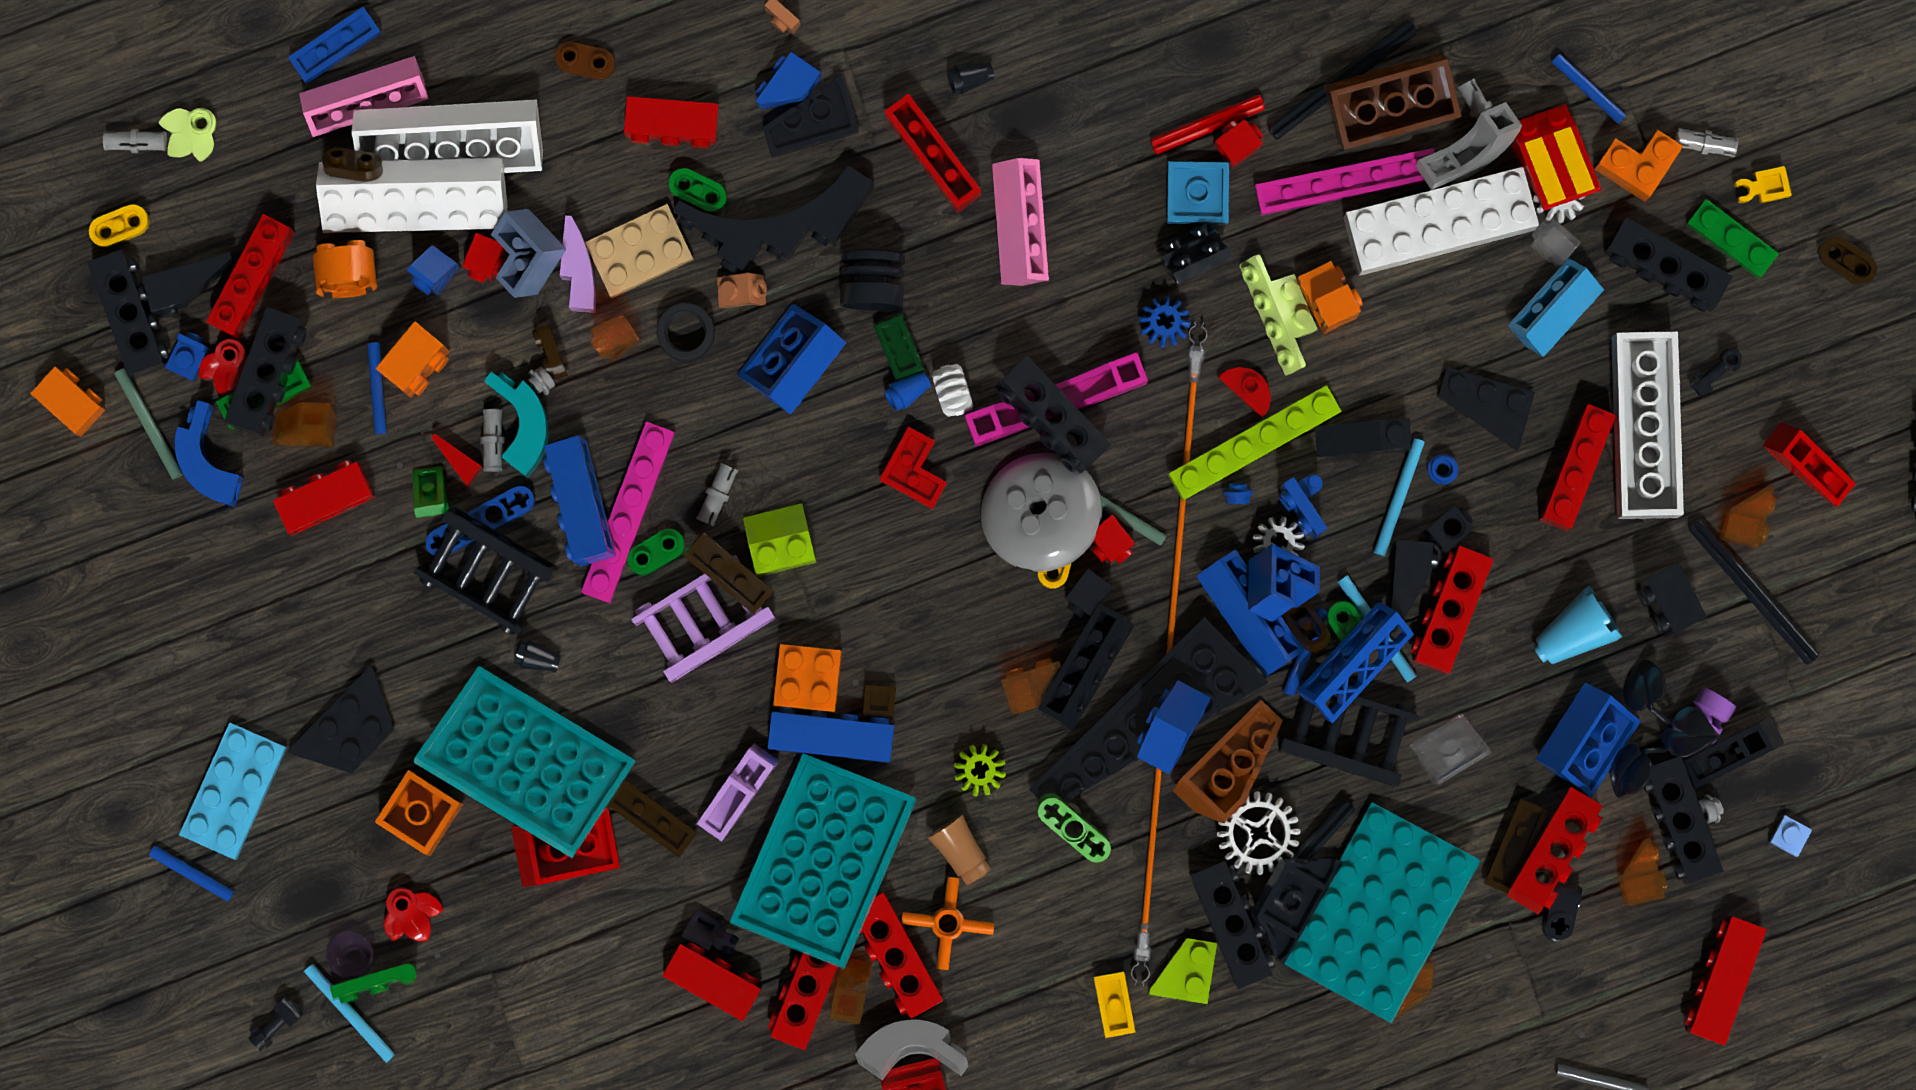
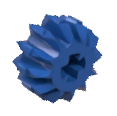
[1139,296,1191,348]

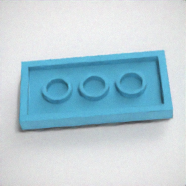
[179,723,287,860]

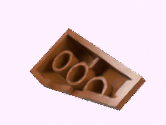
[1173,700,1283,823]

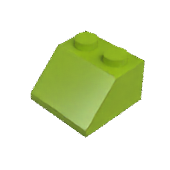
[743,503,817,577]

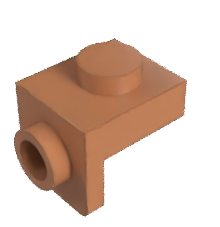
[764,0,801,35]
[717,273,767,308]

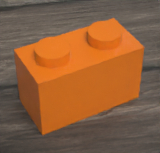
[30,367,105,437]

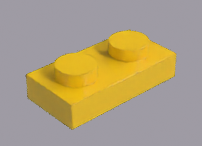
[1094,971,1136,1038]

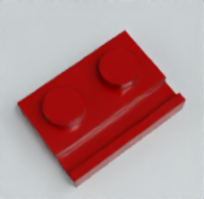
[880,1058,946,1090]

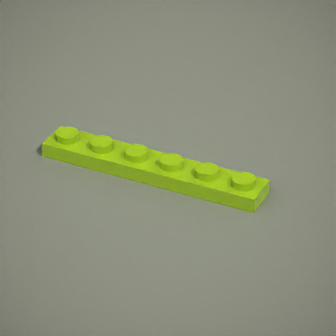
[1167,385,1342,501]

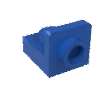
[165,331,210,382]

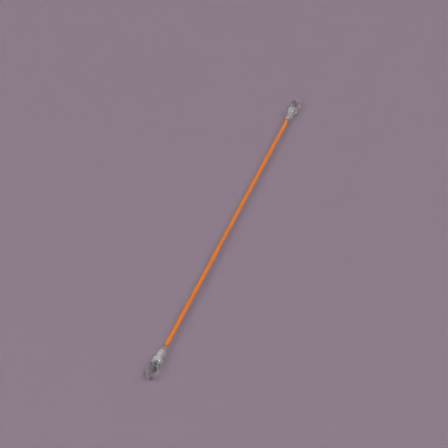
[1131,321,1207,986]

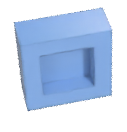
[1769,815,1812,857]

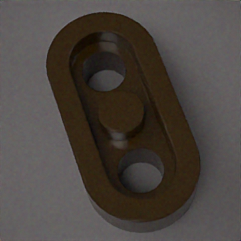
[322,147,383,182]
[1819,237,1877,285]
[532,319,568,380]
[1283,601,1330,652]

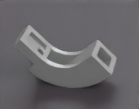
[1416,102,1522,190]
[855,1020,969,1081]

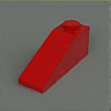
[1762,422,1856,507]

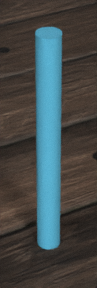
[1373,438,1425,557]
[1338,575,1417,683]
[304,964,395,1063]

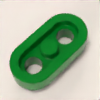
[669,168,727,213]
[627,529,685,576]
[1327,601,1362,643]

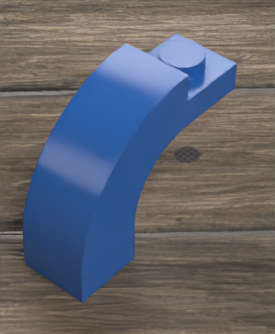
[175,400,244,507]

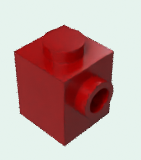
[1214,119,1263,169]
[462,233,506,283]
[1091,515,1135,564]

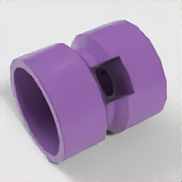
[1693,687,1736,744]

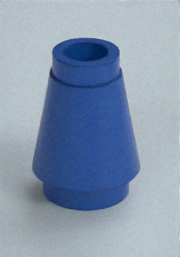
[884,371,931,411]

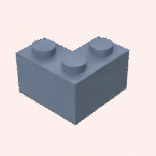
[491,209,566,298]

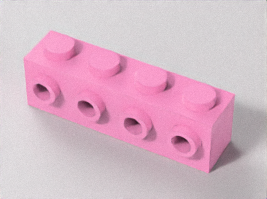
[299,56,428,137]
[992,158,1049,286]

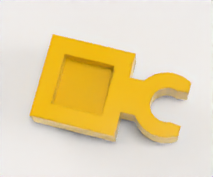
[1734,166,1792,203]

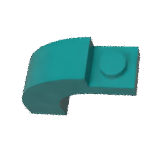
[484,371,549,478]

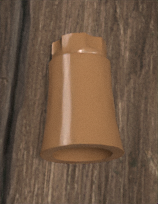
[927,814,990,885]

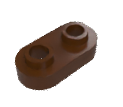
[555,42,615,81]

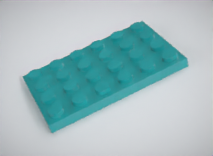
[414,666,636,858]
[730,753,917,969]
[1285,802,1481,1024]

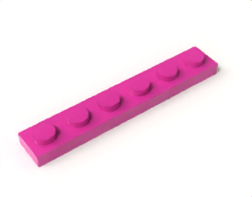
[1254,148,1435,216]
[581,422,675,604]

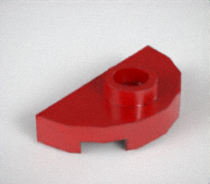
[1218,367,1271,419]

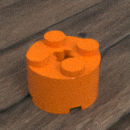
[312,240,377,298]

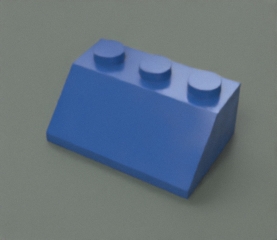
[737,303,846,415]
[1536,683,1641,798]

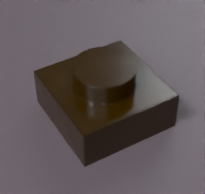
[863,685,896,718]

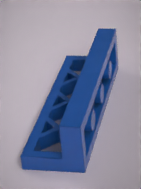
[1297,602,1414,723]

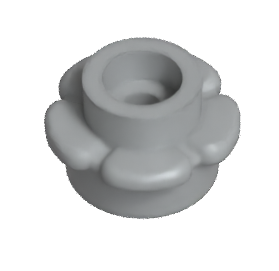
[528,366,555,395]
[1698,794,1723,824]

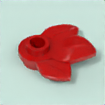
[199,338,248,398]
[383,887,443,942]

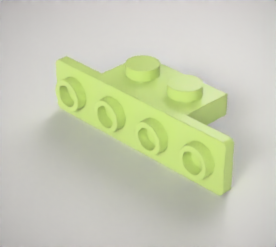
[1240,254,1318,376]

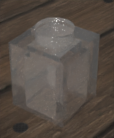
[1530,219,1581,269]

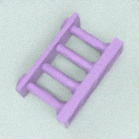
[631,555,775,683]

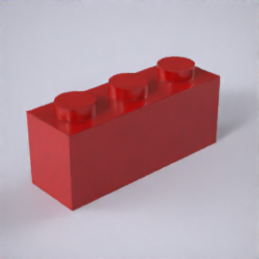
[624,97,720,149]
[273,460,376,536]
[662,941,762,1021]

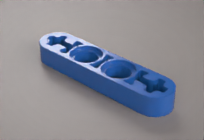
[426,486,535,556]

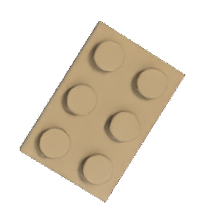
[585,204,694,298]

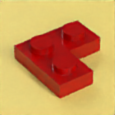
[879,426,947,510]

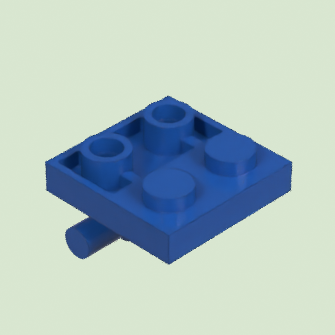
[1278,474,1328,540]

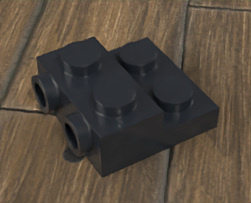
[1156,224,1233,284]

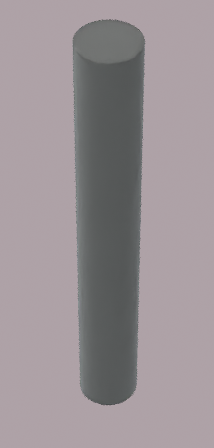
[1555,1064,1649,1090]

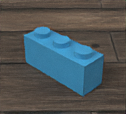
[1508,258,1604,357]

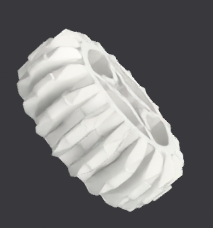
[1217,791,1300,875]

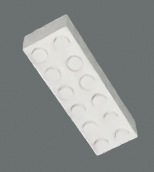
[352,100,543,173]
[316,158,508,233]
[1343,167,1539,276]
[1611,332,1684,519]

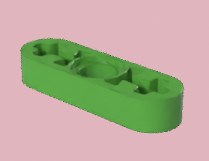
[1036,794,1111,863]

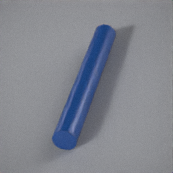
[1552,54,1626,124]
[367,342,387,435]
[1283,607,1328,697]
[149,846,235,902]

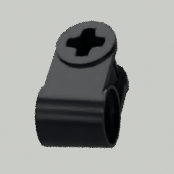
[1542,882,1583,942]

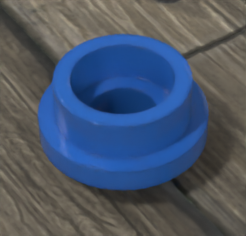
[1427,454,1458,485]
[1222,483,1253,504]

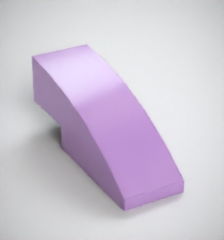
[560,215,596,313]
[697,743,779,842]

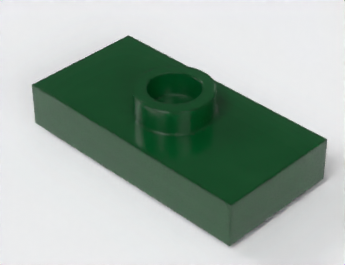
[873,314,925,381]

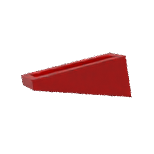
[431,433,483,488]

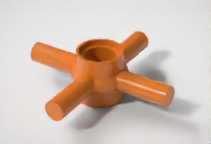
[901,877,994,970]

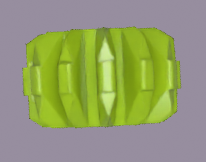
[954,744,1006,796]

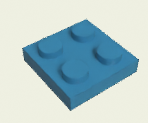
[1167,161,1229,225]

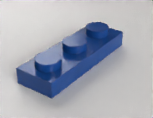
[288,7,382,84]

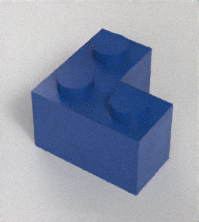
[1248,544,1320,622]
[1137,680,1211,774]

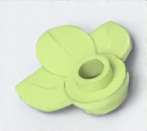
[159,108,217,162]

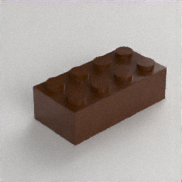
[1324,53,1462,150]

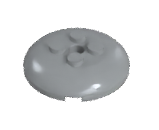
[981,453,1102,572]

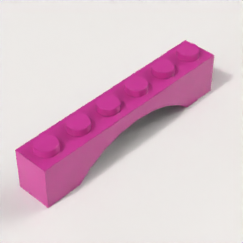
[965,352,1148,447]

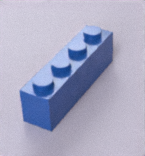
[543,435,616,567]
[1196,549,1304,677]
[768,707,895,763]

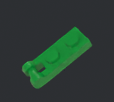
[329,964,416,1004]

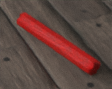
[1150,95,1265,154]

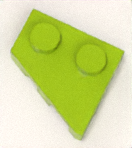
[1149,938,1217,1004]

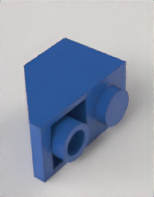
[755,52,822,109]
[407,245,460,296]

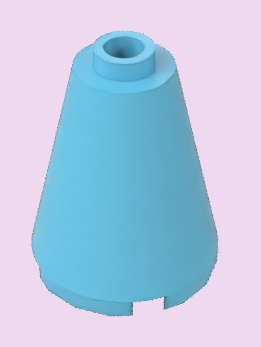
[1534,586,1623,664]

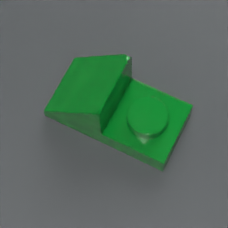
[412,466,449,518]

